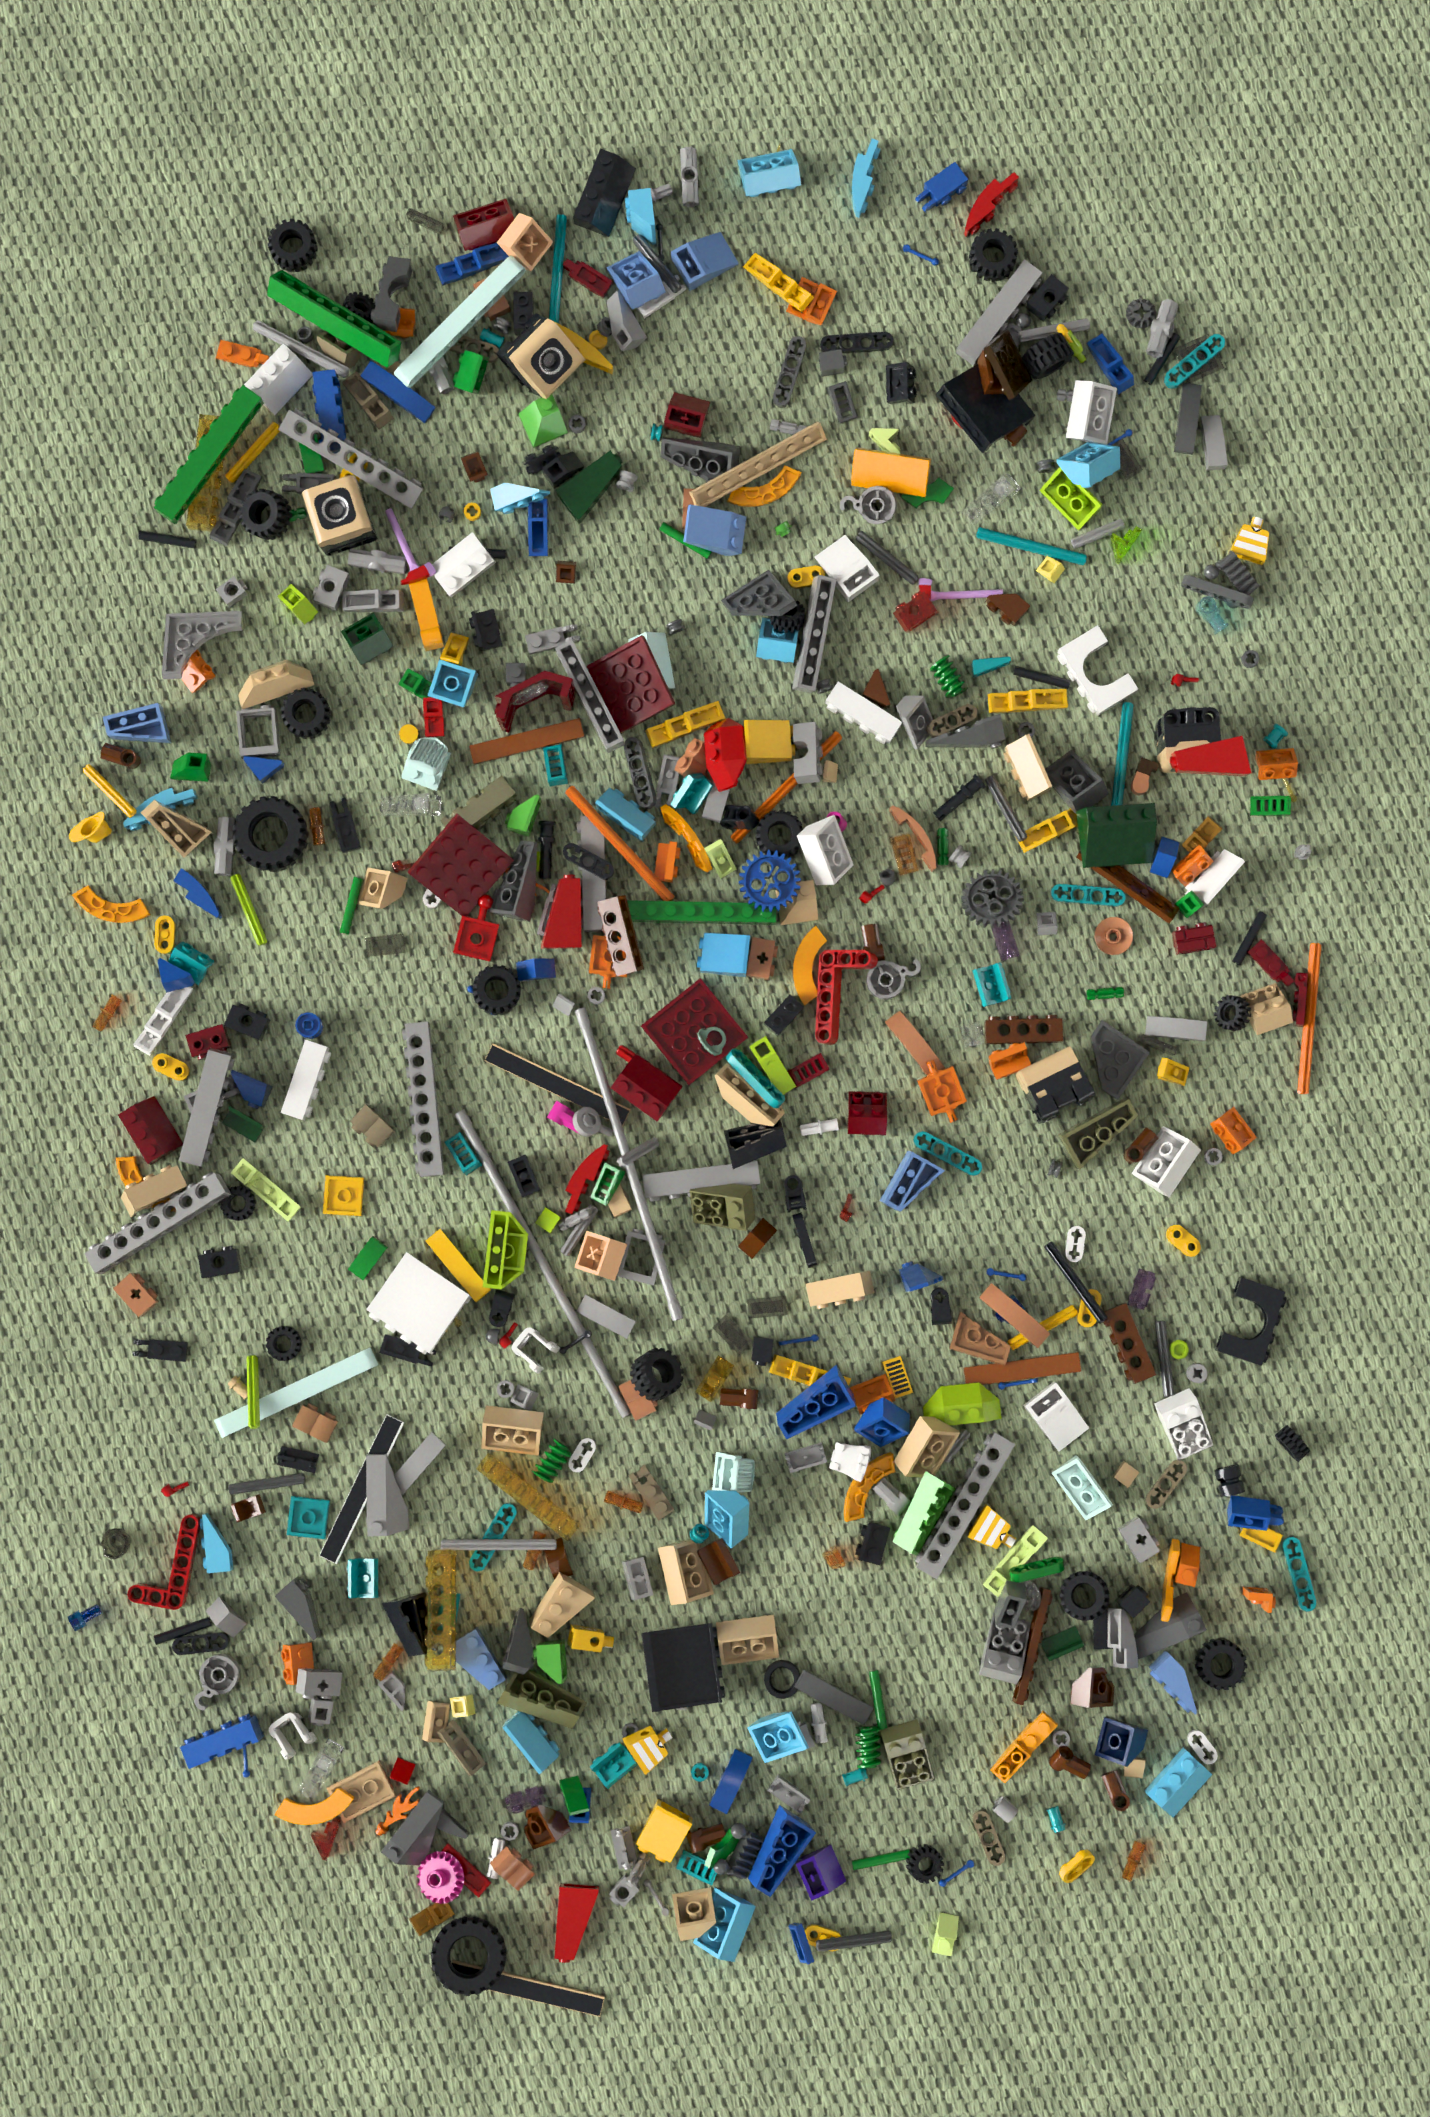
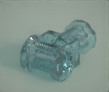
[1195,596,1229,635]

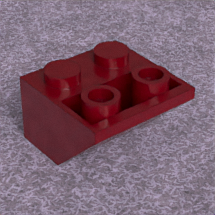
[664,392,711,438]
[847,1091,887,1135]

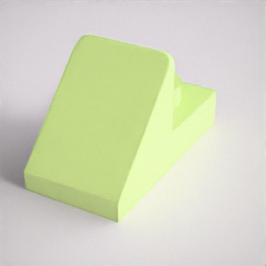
[869,428,901,454]
[704,839,737,879]
[932,1912,959,1956]

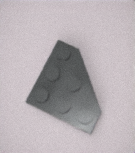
[721,570,797,616]
[1090,1020,1150,1100]

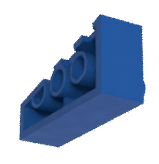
[312,369,346,453]
[776,1365,856,1439]
[180,1713,264,1769]
[748,1805,816,1897]

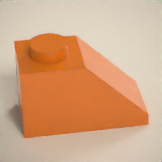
[1173,1543,1200,1587]

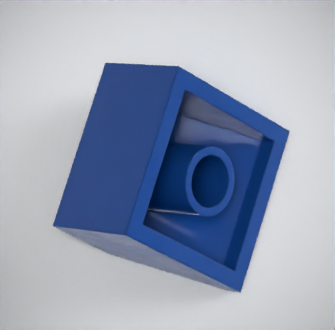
[854,1397,910,1447]

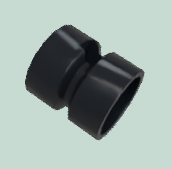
[1214,1464,1245,1497]

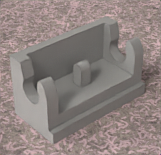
[784,1443,827,1473]
[622,1557,653,1600]
[767,1774,810,1813]

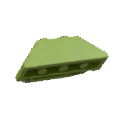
[483,1210,528,1289]
[923,1382,1002,1425]

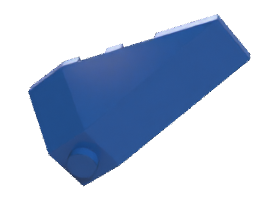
[898,1261,943,1292]

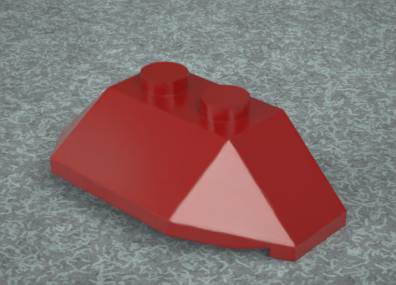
[704,718,747,792]

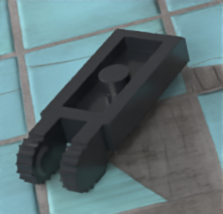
[330,798,361,853]
[379,1334,437,1367]
[132,1339,188,1362]

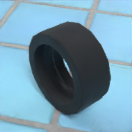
[764,1660,800,1699]

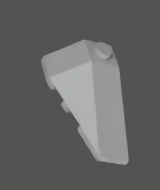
[366,1454,409,1536]

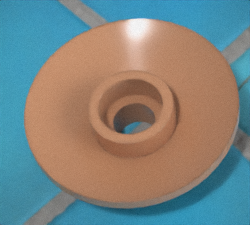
[1094,917,1133,955]

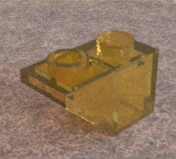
[695,1355,734,1402]

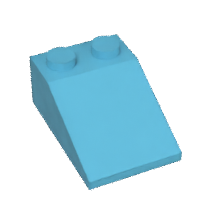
[747,1711,809,1763]

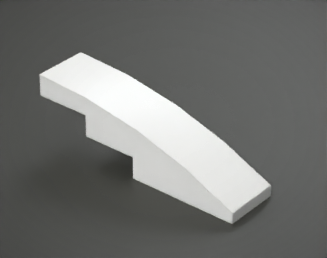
[134,987,193,1056]

